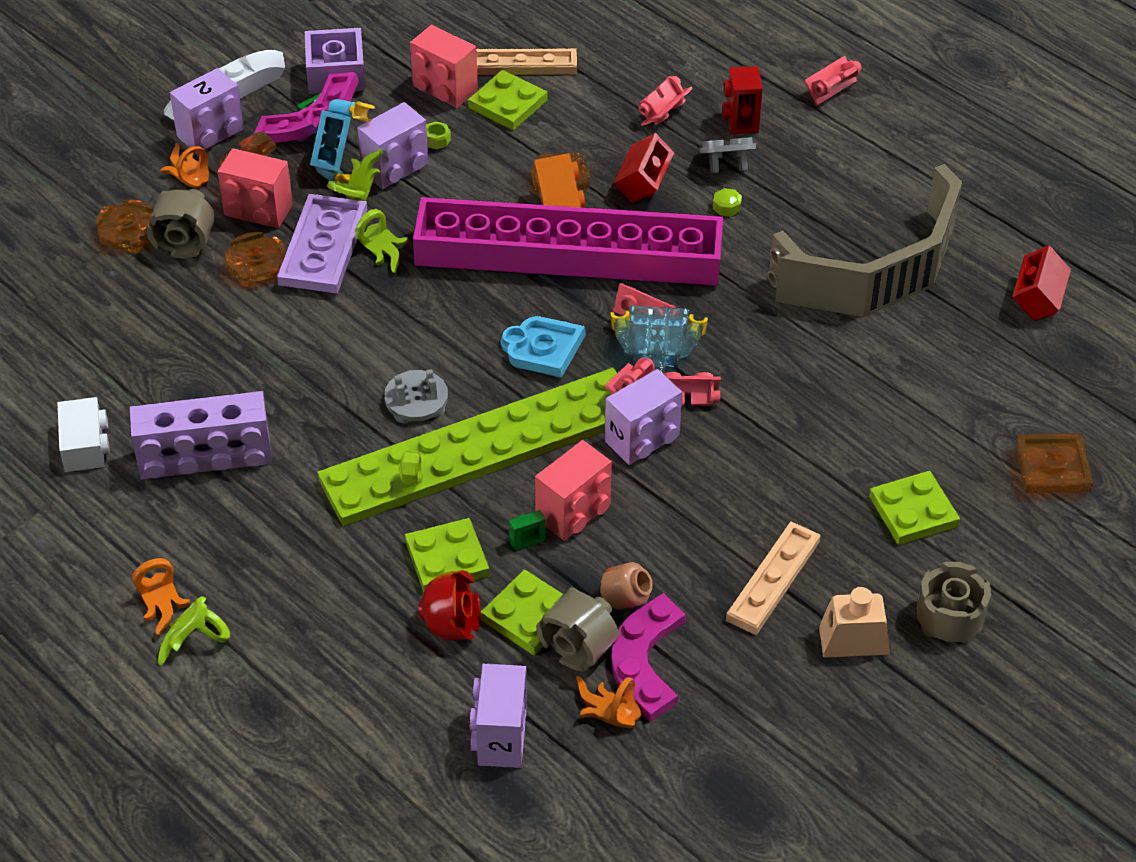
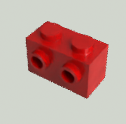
[722,66,763,134]
[613,133,674,204]
[1012,245,1071,321]

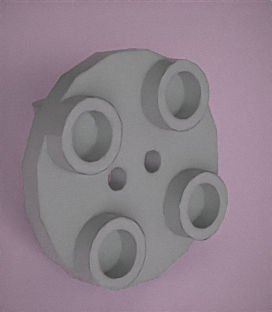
[698,137,756,173]
[385,369,448,424]

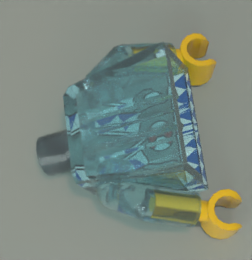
[611,305,708,373]

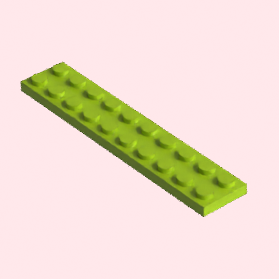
[317,368,617,526]

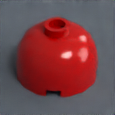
[418,570,481,641]

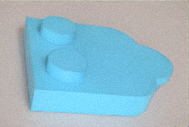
[500,316,586,378]

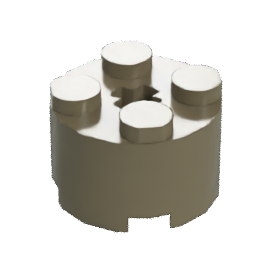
[146,189,215,259]
[916,562,991,643]
[536,587,620,672]

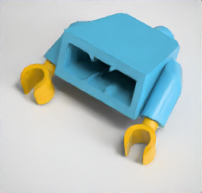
[310,99,375,184]

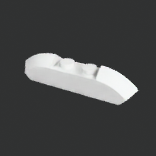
[164,50,285,120]

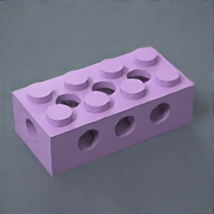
[130,391,272,480]

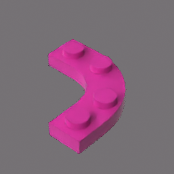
[253,72,359,144]
[611,593,686,722]

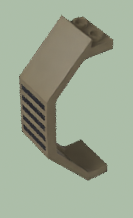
[768,164,962,317]

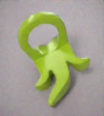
[327,149,383,201]
[355,209,408,273]
[158,596,230,666]

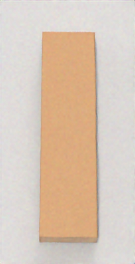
[476,49,577,75]
[726,522,821,635]

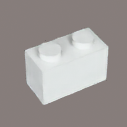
[57,397,110,472]

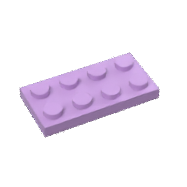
[277,194,367,294]

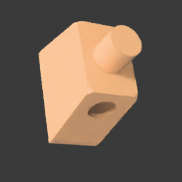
[819,587,890,657]

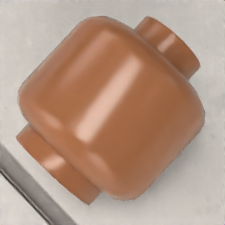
[600,562,652,611]

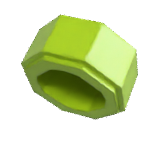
[426,122,451,150]
[713,188,742,217]
[399,451,422,484]

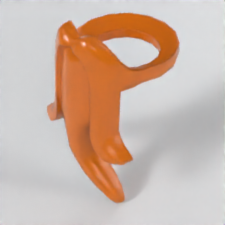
[160,143,209,189]
[132,558,190,636]
[576,676,641,728]

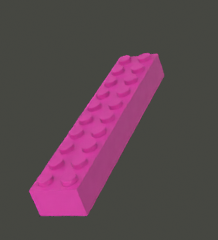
[413,197,723,286]

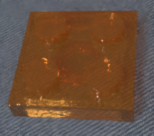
[1015,433,1093,493]

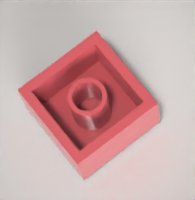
[410,25,478,108]
[218,148,293,229]
[535,440,612,541]

